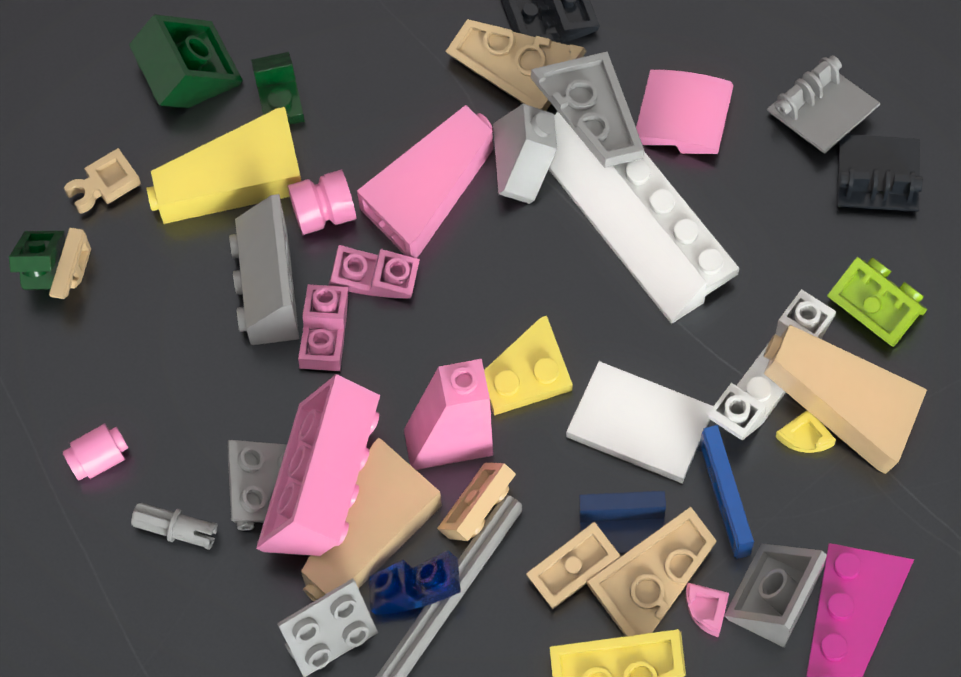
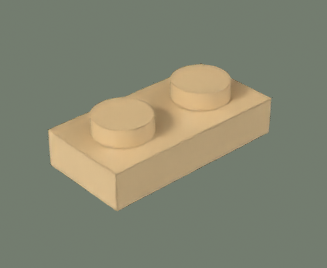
[437,463,516,541]
[526,522,621,610]

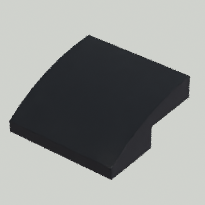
[502,0,600,43]

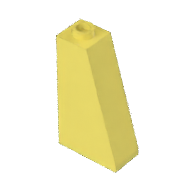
[147,107,301,224]

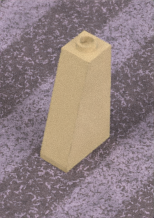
[764,325,927,474]
[301,438,442,602]

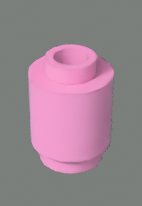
[63,423,128,480]

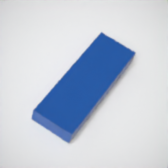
[700,425,754,559]

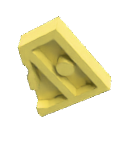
[484,316,573,415]

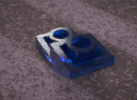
[368,550,461,615]

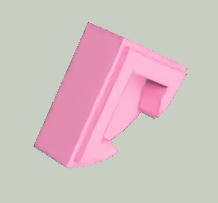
[685,583,729,637]

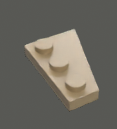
[446,19,587,111]
[587,507,716,636]

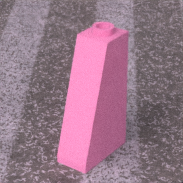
[357,105,493,258]
[404,359,493,470]

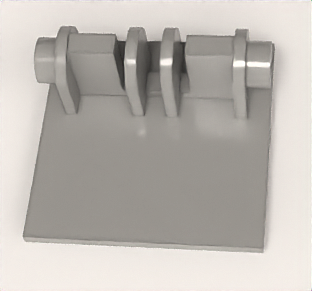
[767,55,880,154]
[227,440,287,531]
[277,578,378,677]

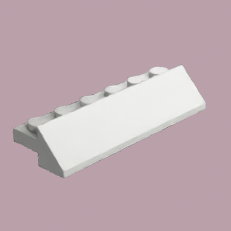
[548,112,739,324]

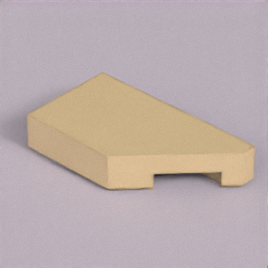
[49,228,91,299]

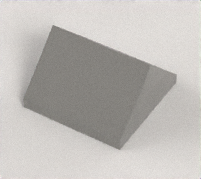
[724,543,827,647]

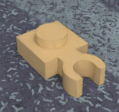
[64,148,141,213]

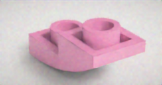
[328,245,420,298]
[298,284,348,371]

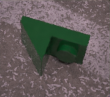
[251,52,305,125]
[9,231,65,290]

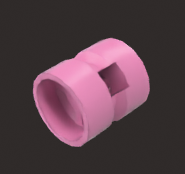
[287,169,357,235]

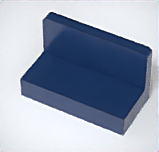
[579,491,666,555]

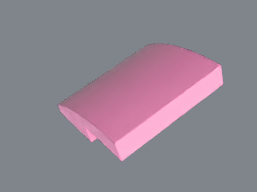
[636,70,733,154]

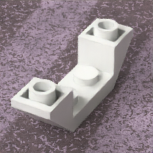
[707,289,836,440]

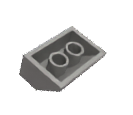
[229,194,299,345]

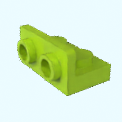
[827,257,928,347]

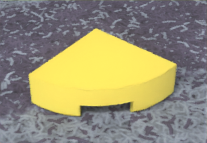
[776,411,836,453]

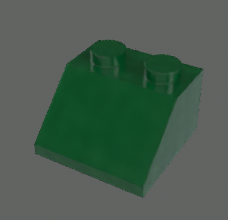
[129,14,243,108]

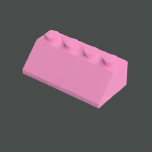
[256,374,380,556]

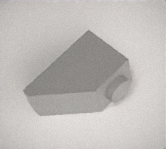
[493,104,557,204]

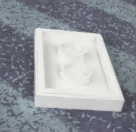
[566,361,713,484]

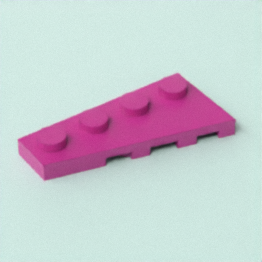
[806,543,914,677]

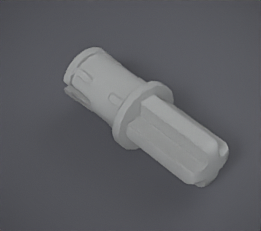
[131,503,218,550]

